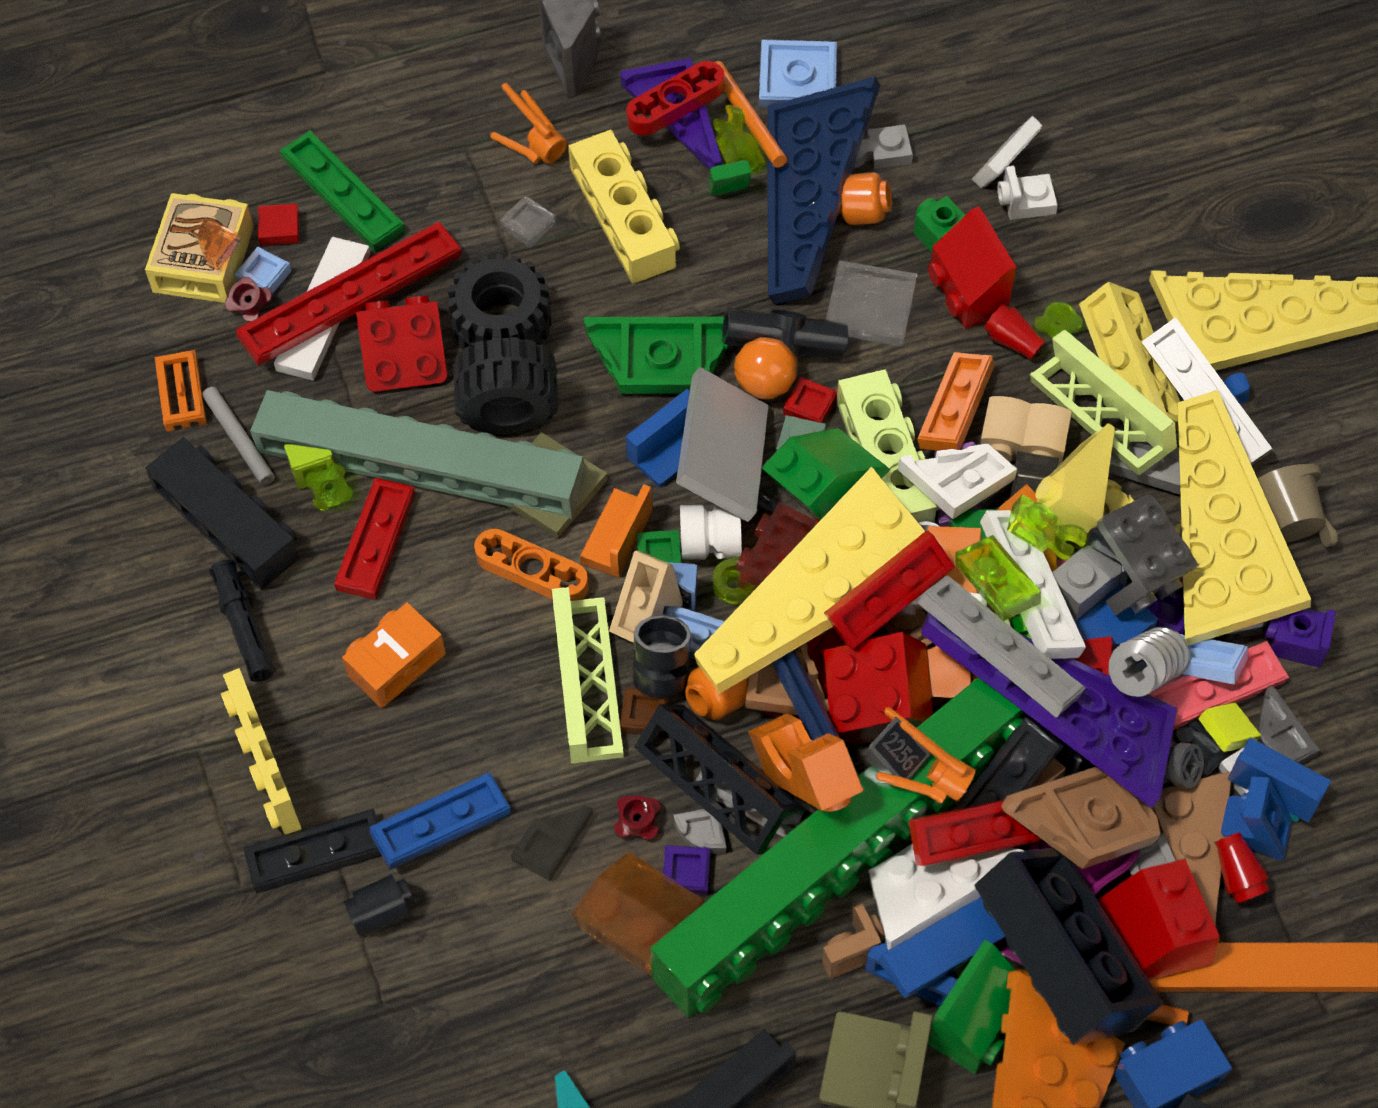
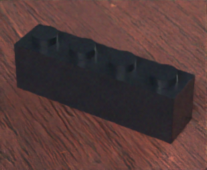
[145,437,300,590]

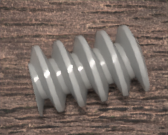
[1109,627,1190,697]

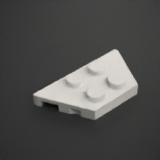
[869,844,1024,950]

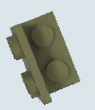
[819,1011,932,1108]

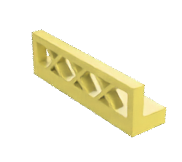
[1079,282,1180,431]

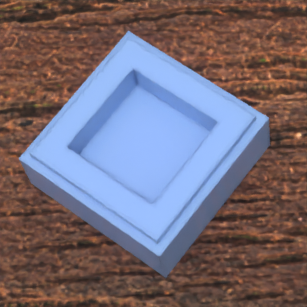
[234,246,292,294]

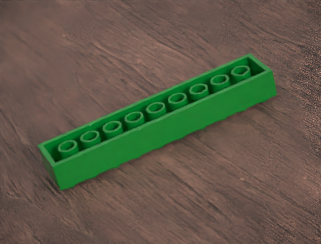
[650,677,1026,1019]

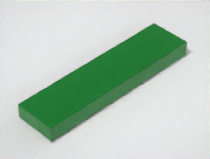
[279,130,406,253]

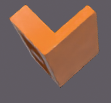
[580,484,653,578]

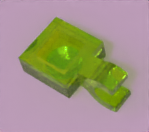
[713,105,766,173]
[1007,494,1087,561]

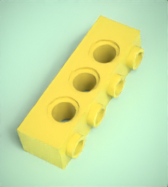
[568,130,680,284]

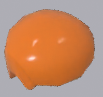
[734,337,798,399]

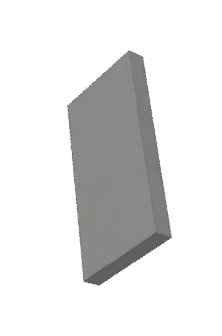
[676,367,768,521]

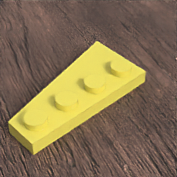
[221,668,302,835]

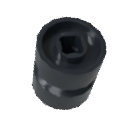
[633,615,691,698]

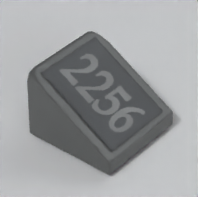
[866,717,931,779]

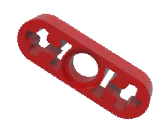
[626,61,724,136]

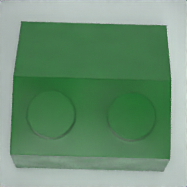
[762,428,890,521]
[928,939,1016,1075]

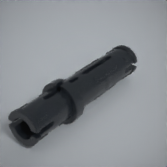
[209,560,276,682]

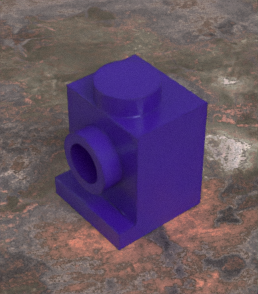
[1264,609,1336,668]

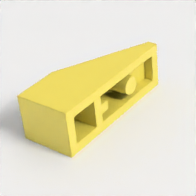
[1034,423,1115,542]

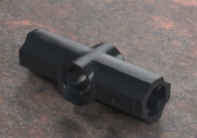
[722,308,848,359]

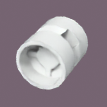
[680,505,742,561]

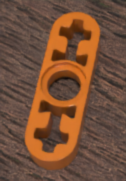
[474,529,589,601]

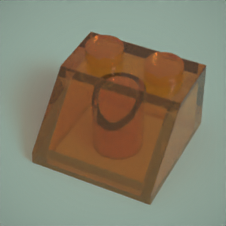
[572,852,704,976]

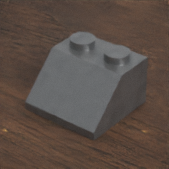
[539,0,601,99]

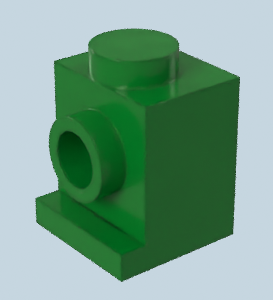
[913,196,965,253]

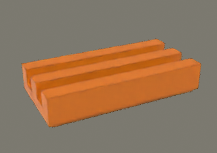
[155,350,207,432]

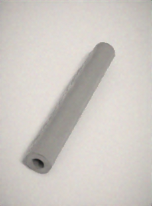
[202,387,275,486]

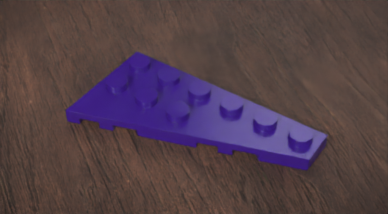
[921,612,1177,808]

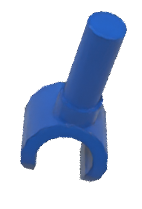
[1224,373,1250,405]

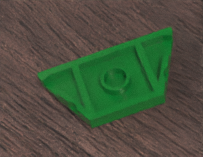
[584,317,730,394]

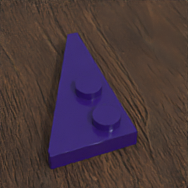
[620,58,722,170]

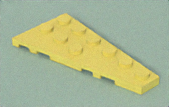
[1149,271,1378,371]
[1178,390,1311,646]
[694,467,925,694]

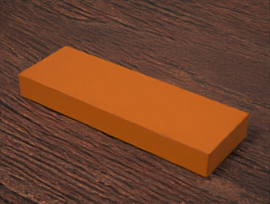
[917,352,994,451]

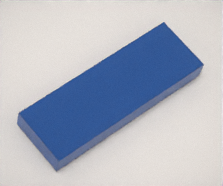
[369,772,510,870]
[878,897,1007,999]

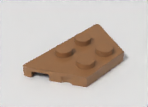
[1001,767,1160,869]

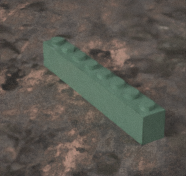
[250,390,586,520]

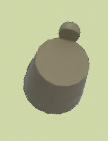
[1258,464,1338,547]

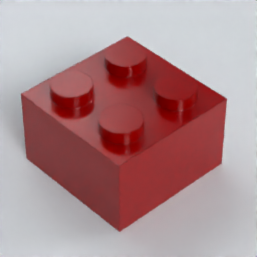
[824,631,933,745]

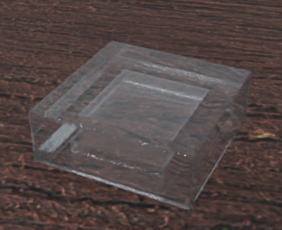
[500,195,556,248]

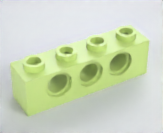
[837,369,940,523]

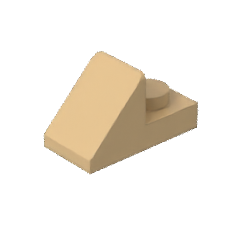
[609,550,683,643]

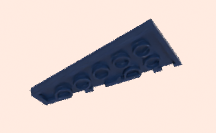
[768,77,881,304]

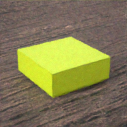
[1198,702,1261,752]

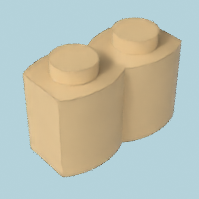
[980,396,1072,471]

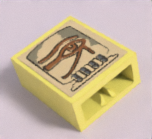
[145,193,254,303]

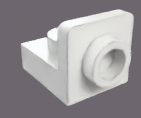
[998,166,1058,220]

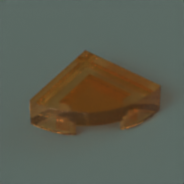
[198,218,241,270]

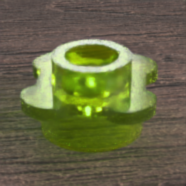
[1034,302,1083,338]
[305,463,353,510]

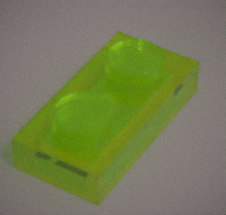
[955,535,1041,621]

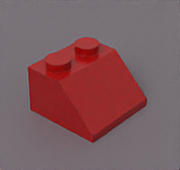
[928,206,1016,329]
[1098,859,1220,980]

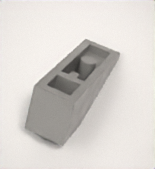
[1052,546,1124,622]

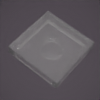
[826,260,917,346]

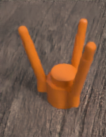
[490,83,567,164]
[876,707,976,804]

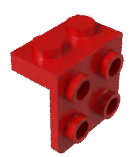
[356,296,447,392]

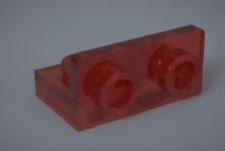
[735,502,819,590]

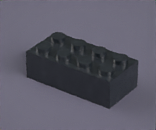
[974,848,1163,1045]

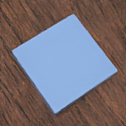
[759,40,837,108]

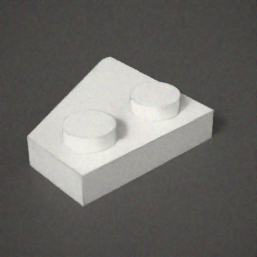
[898,444,1017,519]

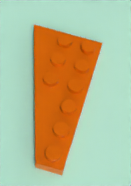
[992,970,1125,1108]

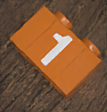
[342,602,446,709]

